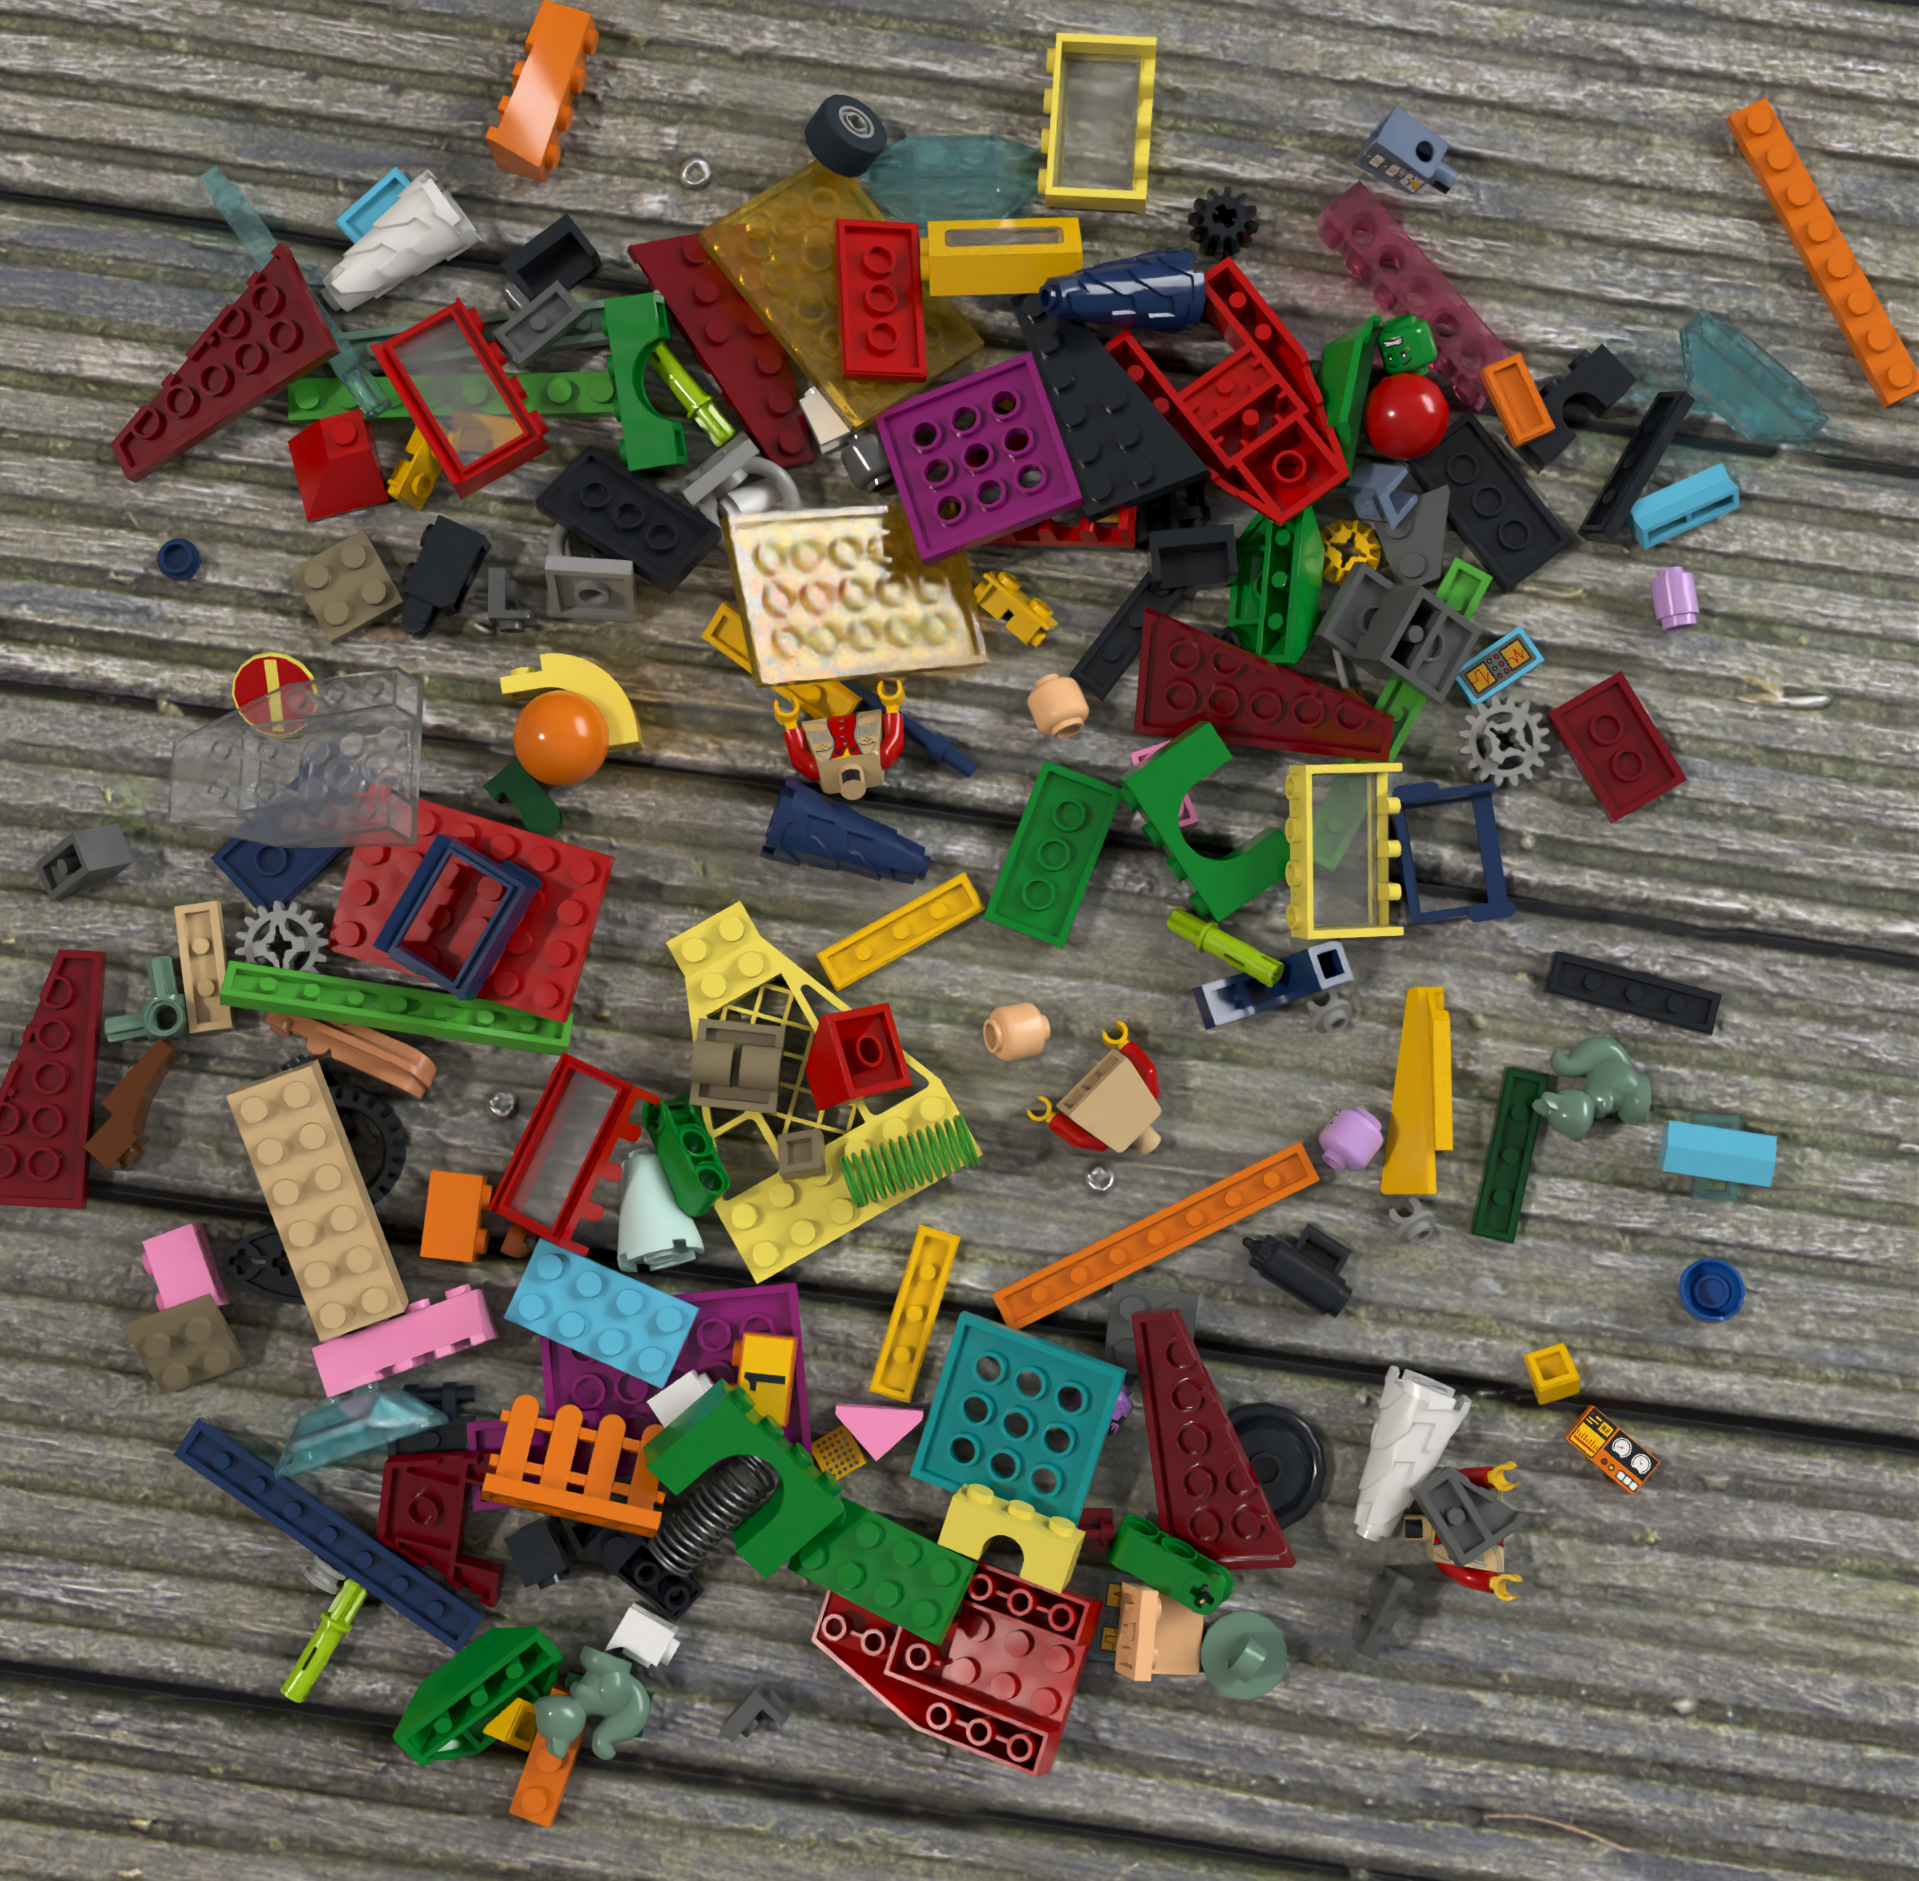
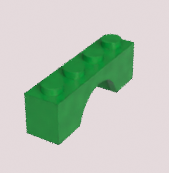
[600,292,689,472]

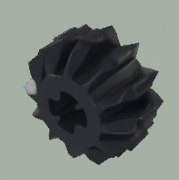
[1187,186,1259,261]

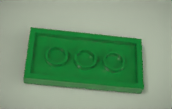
[983,760,1121,950]
[787,1495,978,1646]

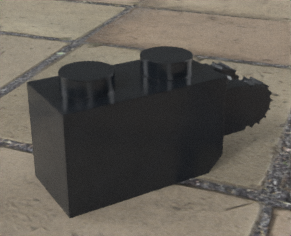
[400,515,492,639]

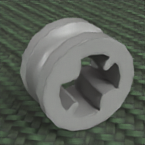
[303,1554,347,1594]

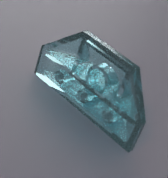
[870,134,1036,229]
[1679,308,1829,443]
[274,1382,449,1480]

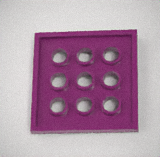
[873,351,1084,567]

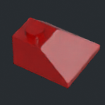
[288,409,390,523]
[805,1003,912,1112]

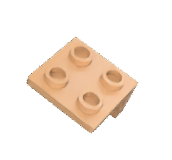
[1115,1582,1205,1681]

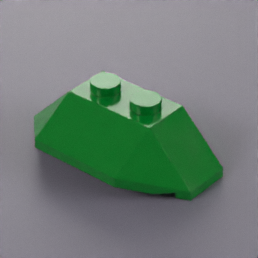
[1310,315,1382,489]
[1227,504,1325,665]
[393,1626,563,1766]

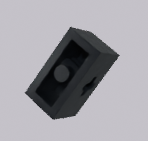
[504,1515,578,1590]

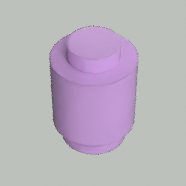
[1650,566,1699,631]

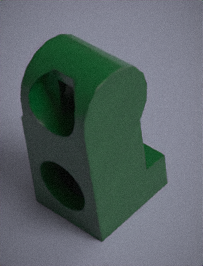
[483,758,563,837]

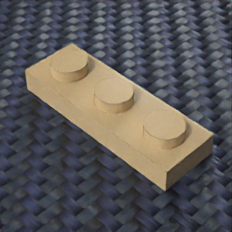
[174,901,236,1034]

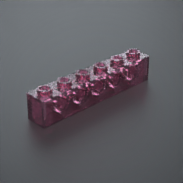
[1316,180,1512,412]

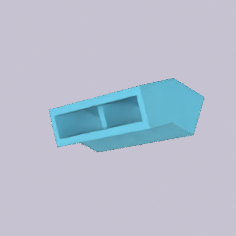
[1625,463,1740,549]
[1658,1120,1777,1187]

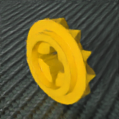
[1320,519,1381,586]

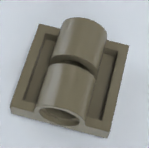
[689,1018,786,1114]

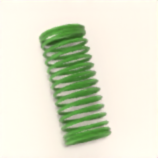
[839,1114,980,1209]

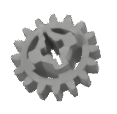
[1455,695,1550,788]
[235,901,331,975]

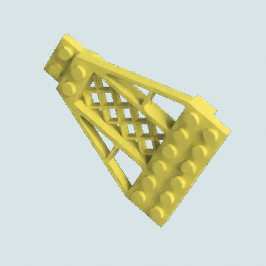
[666,901,983,1284]

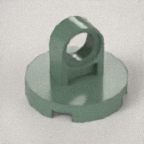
[1200,1610,1287,1699]

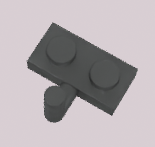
[492,280,587,369]

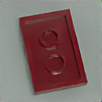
[1545,671,1688,824]

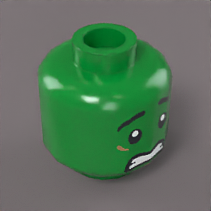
[1376,313,1438,375]

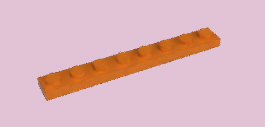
[1725,97,1919,409]
[991,1141,1320,1330]

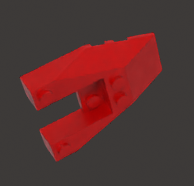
[1103,256,1350,527]

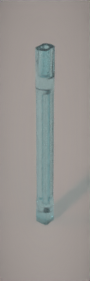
[200,165,392,419]

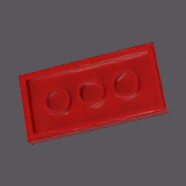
[833,219,927,383]

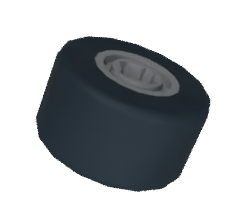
[804,94,887,177]

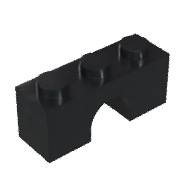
[1503,344,1637,475]

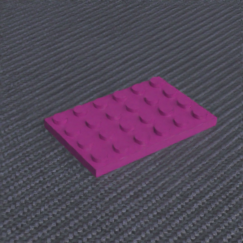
[540,1283,813,1477]

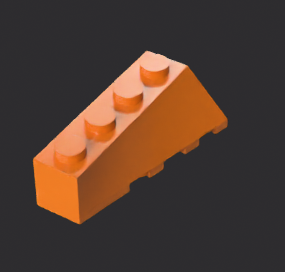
[485,0,599,183]

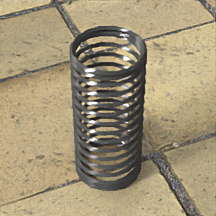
[647,1455,775,1577]

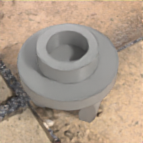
[1306,988,1352,1034]
[1389,1196,1436,1245]

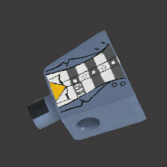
[1354,106,1459,195]

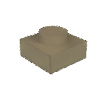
[778,1128,826,1181]

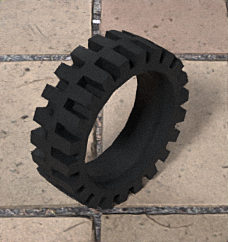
[328,1084,407,1205]

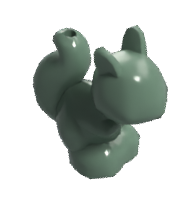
[1532,1037,1651,1142]
[534,1645,650,1760]

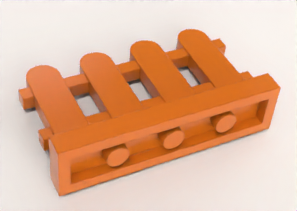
[480,1395,665,1538]

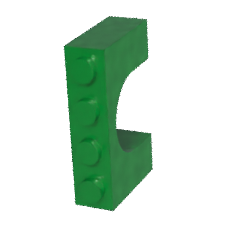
[1116,721,1290,923]
[643,1378,845,1579]

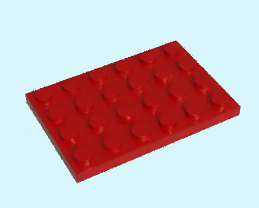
[325,785,615,1023]

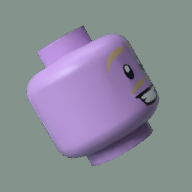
[1319,1107,1383,1172]

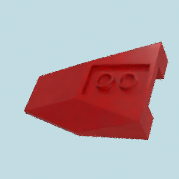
[811,1558,1104,1777]

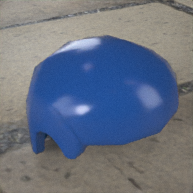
[1677,1258,1745,1324]

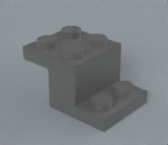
[1314,562,1483,704]

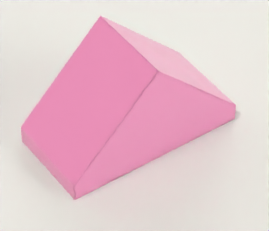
[835,1403,924,1461]

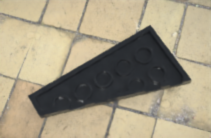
[1010,293,1212,523]

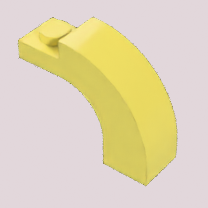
[500,653,643,754]

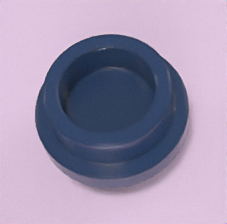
[157,538,201,581]

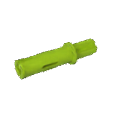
[648,342,735,447]
[1166,908,1284,987]
[280,1578,369,1703]

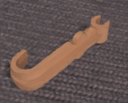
[264,1012,437,1100]

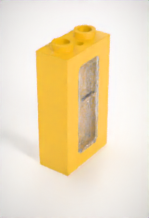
[920,217,1083,296]

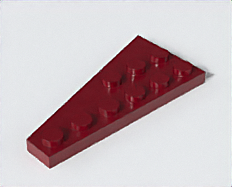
[627,224,816,470]
[1134,606,1394,762]
[0,949,107,1209]

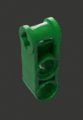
[642,1094,730,1217]
[1106,1515,1234,1615]

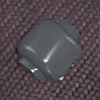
[841,427,896,494]

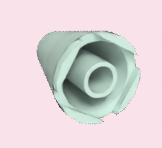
[617,1148,705,1272]

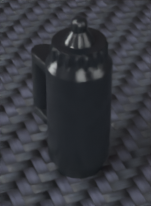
[1242,1223,1353,1318]

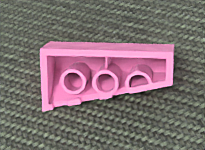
[311,1284,500,1398]

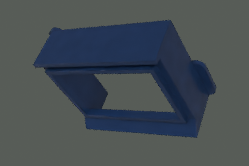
[1390,782,1515,927]
[373,833,542,1000]

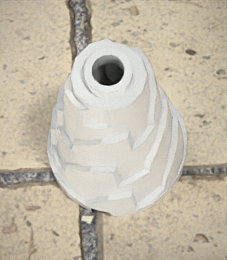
[320,169,480,312]
[1352,1366,1472,1542]

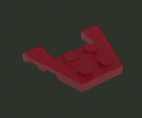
[376,1449,505,1607]

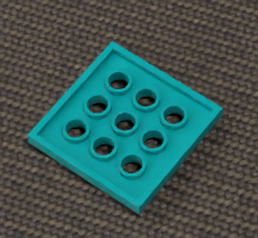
[910,1311,1127,1528]

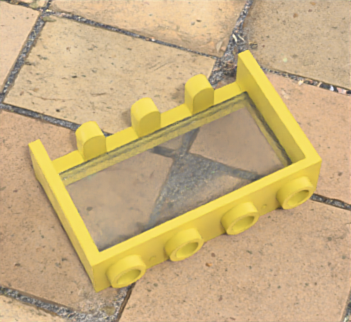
[1038,33,1157,216]
[1285,762,1404,940]

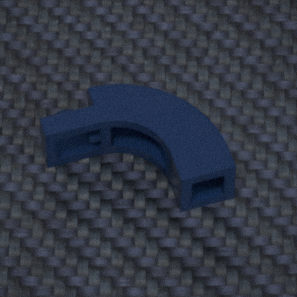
[1192,938,1354,1030]

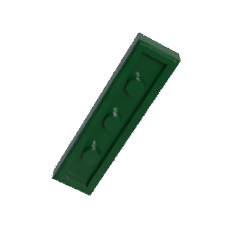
[1469,1067,1549,1244]

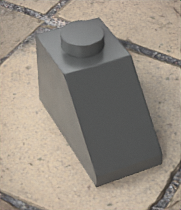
[36,823,133,902]

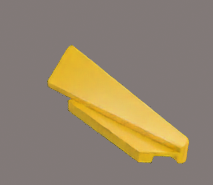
[1380,987,1453,1195]

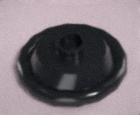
[1227,1402,1327,1530]

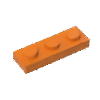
[509,1684,591,1828]

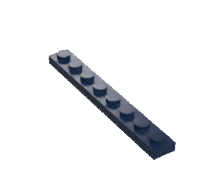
[173,1417,486,1653]

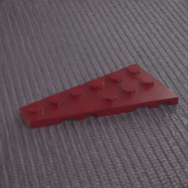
[111,241,341,483]
[1131,1308,1297,1570]

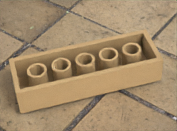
[226,1059,409,1342]

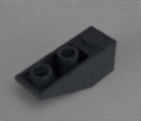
[572,1521,705,1622]

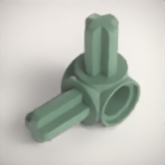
[104,956,189,1043]

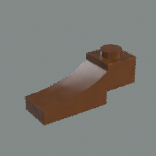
[83,1039,184,1171]

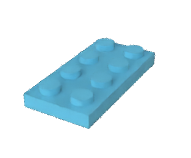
[504,1238,700,1389]

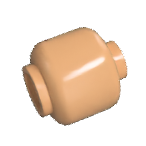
[1027,674,1089,740]
[983,1003,1050,1061]

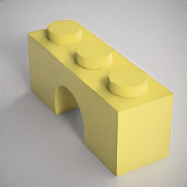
[937,1484,1086,1594]

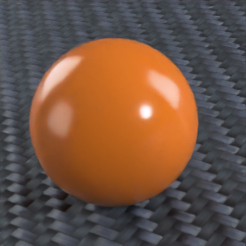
[513,690,609,787]

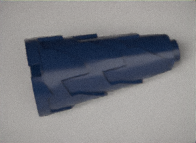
[1038,247,1205,334]
[760,776,931,885]

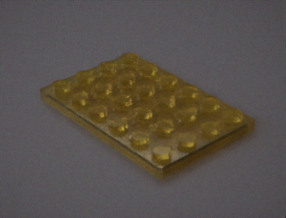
[697,159,985,434]
[720,502,989,689]

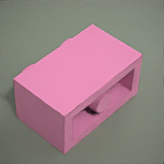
[141,1223,231,1311]

